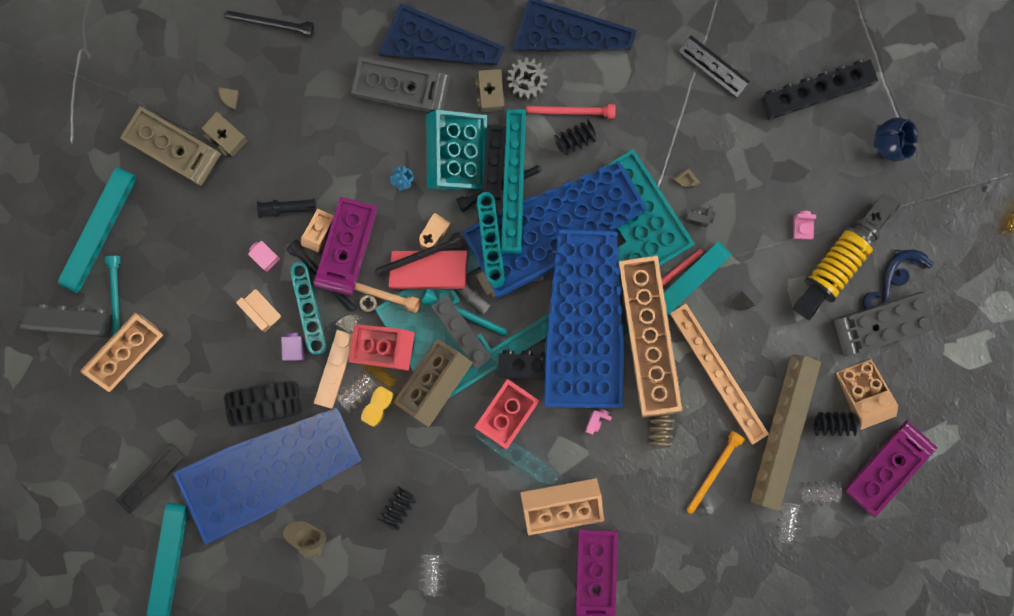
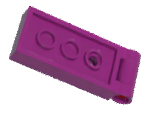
[314,197,378,296]
[843,420,937,517]
[575,529,618,616]

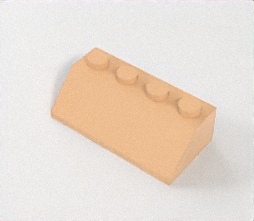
[81,313,163,392]
[521,478,604,535]

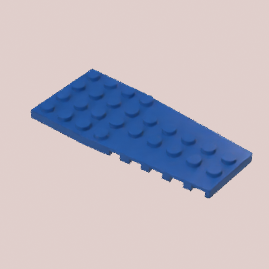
[462,161,646,299]
[544,230,624,408]
[173,408,361,544]

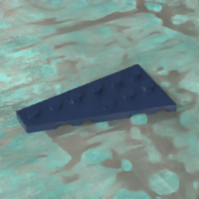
[512,0,637,51]
[378,3,504,65]

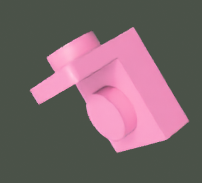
[793,211,816,240]
[584,408,612,435]

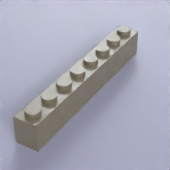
[750,354,821,511]

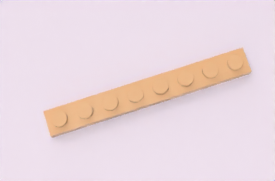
[669,304,769,444]

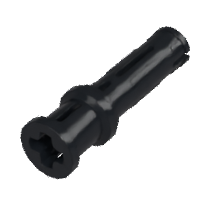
[257,199,316,218]

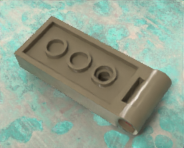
[120,106,221,186]

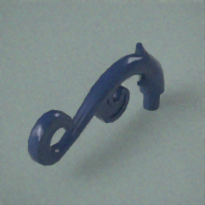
[863,249,934,309]

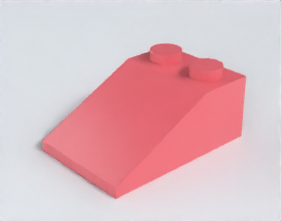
[348,324,415,371]
[474,379,539,450]

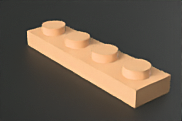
[314,330,353,409]

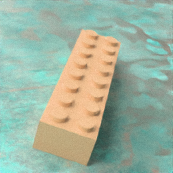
[618,256,682,418]

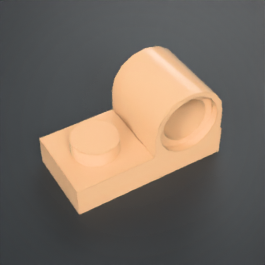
[301,209,334,253]

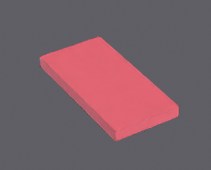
[389,251,468,289]

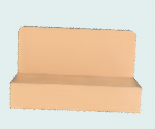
[236,289,281,332]

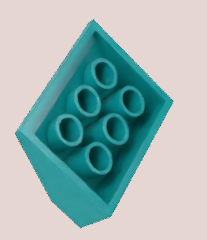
[426,110,487,191]

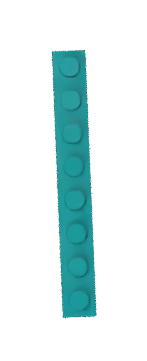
[501,109,526,254]

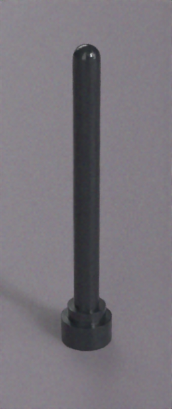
[224,11,314,38]
[456,165,542,213]
[375,232,464,275]
[286,239,356,312]

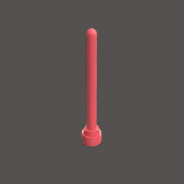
[525,104,616,119]
[661,249,704,286]

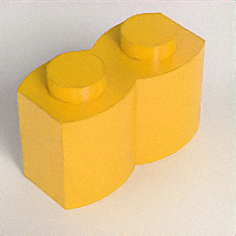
[361,386,394,427]

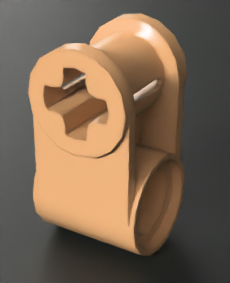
[419,213,451,250]

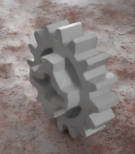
[507,58,548,100]

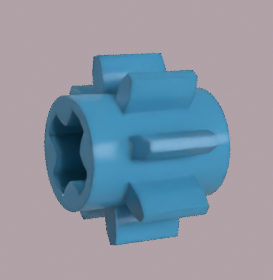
[390,166,414,191]

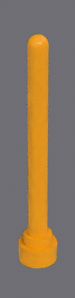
[687,431,745,514]

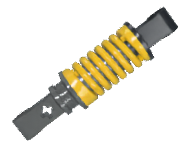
[792,193,900,321]

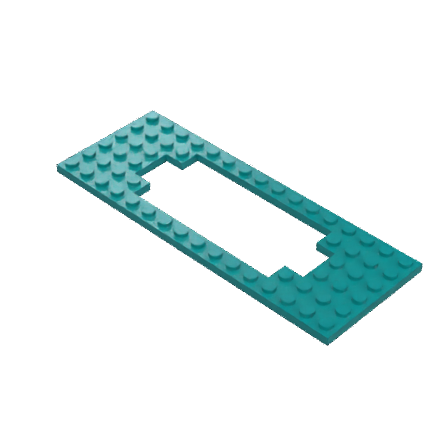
[375,149,695,399]

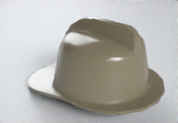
[283,521,327,557]

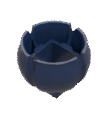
[873,117,918,161]

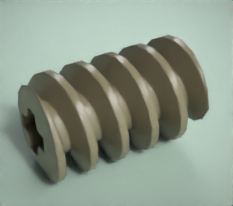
[647,413,676,447]

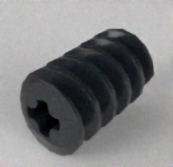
[554,119,596,156]
[814,412,858,436]
[377,486,417,530]

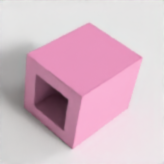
[248,240,280,272]

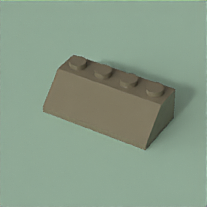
[393,339,473,427]

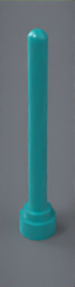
[105,256,121,336]
[421,288,507,335]

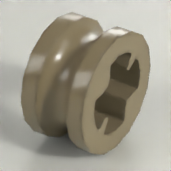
[360,295,378,313]

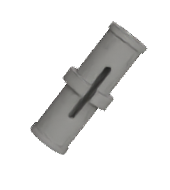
[455,284,491,315]

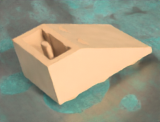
[836,359,898,430]

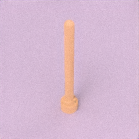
[354,283,421,313]

